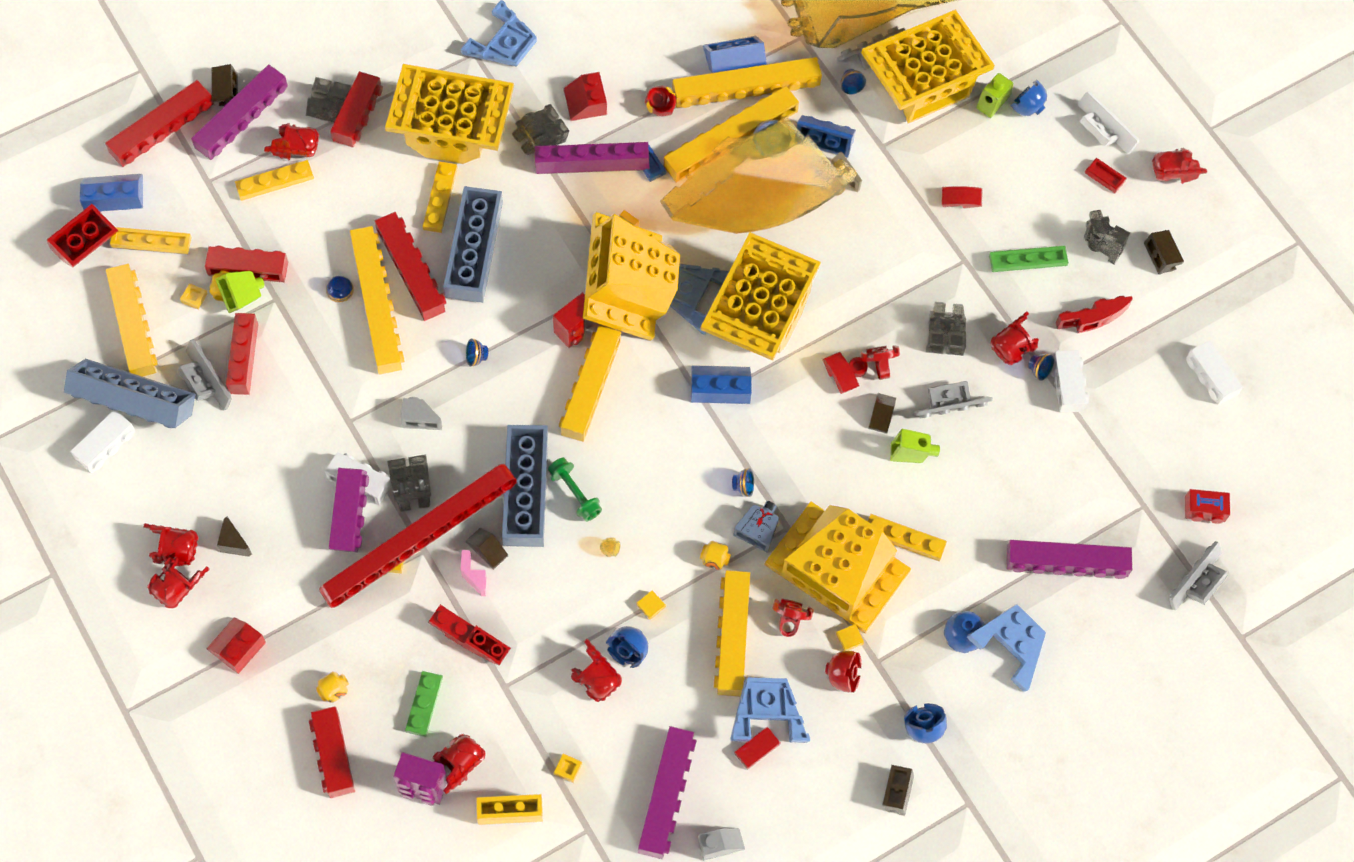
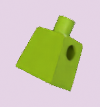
[976,73,1013,118]
[215,271,265,313]
[890,429,940,463]

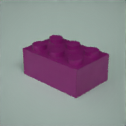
[393,752,447,806]

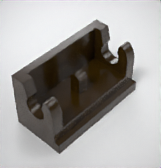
[211,64,238,107]
[1144,230,1184,275]
[882,765,914,816]

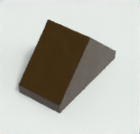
[868,393,897,434]
[217,516,252,557]
[465,528,508,569]

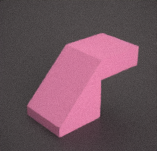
[461,550,487,596]

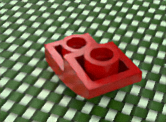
[942,186,982,208]
[822,352,860,394]

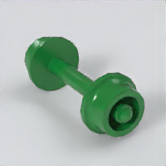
[548,457,602,522]

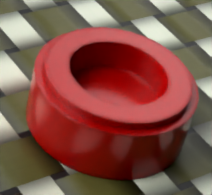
[849,357,868,377]

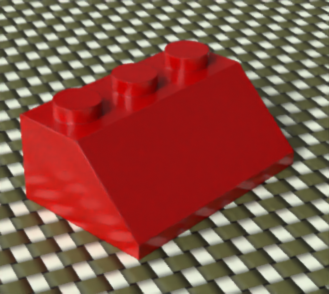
[47,204,118,268]

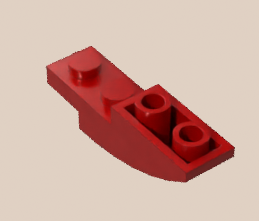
[1056,296,1133,333]
[428,604,511,666]

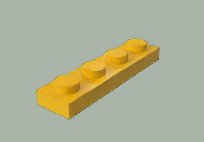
[235,160,314,201]
[423,161,458,233]
[110,227,191,254]
[868,514,947,562]

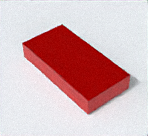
[1085,157,1127,194]
[734,727,781,770]

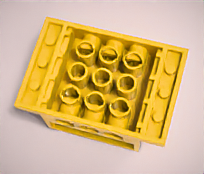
[861,9,995,124]
[385,64,514,164]
[583,212,680,341]
[701,232,821,361]
[764,501,911,634]

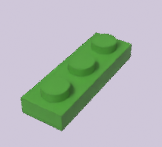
[405,671,443,737]

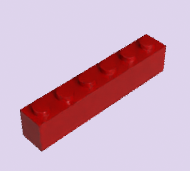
[105,80,214,167]
[374,212,447,321]

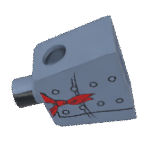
[733,501,779,553]

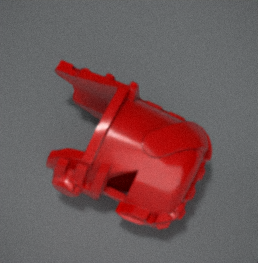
[264,123,319,160]
[1152,148,1207,184]
[990,311,1039,365]
[143,523,199,566]
[147,557,210,609]
[571,639,622,702]
[433,734,486,794]

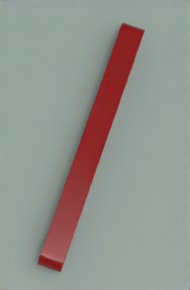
[319,464,517,608]

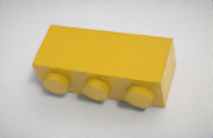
[477,794,543,825]

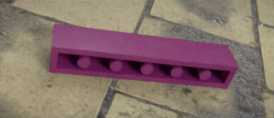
[191,64,288,160]
[535,142,649,174]
[1007,540,1133,579]
[638,726,697,860]

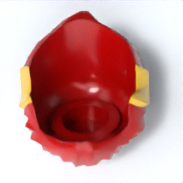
[644,86,677,117]

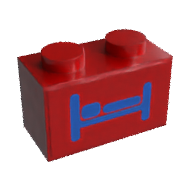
[1185,489,1230,524]

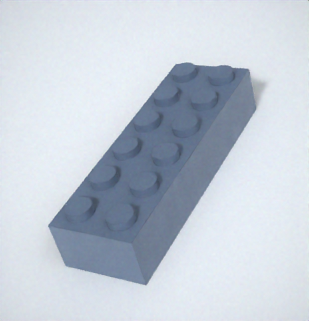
[443,186,503,303]
[64,358,196,428]
[502,425,548,547]

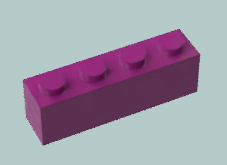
[329,467,369,553]

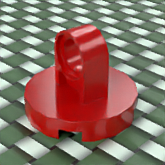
[861,345,900,380]
[772,599,814,637]

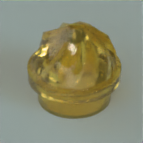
[600,537,620,558]

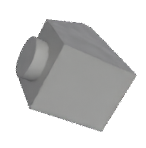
[401,397,442,430]
[698,828,745,861]

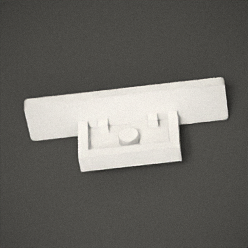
[1078,91,1139,154]

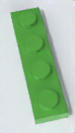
[989,246,1069,272]

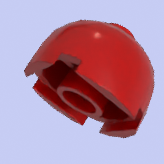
[825,651,862,693]

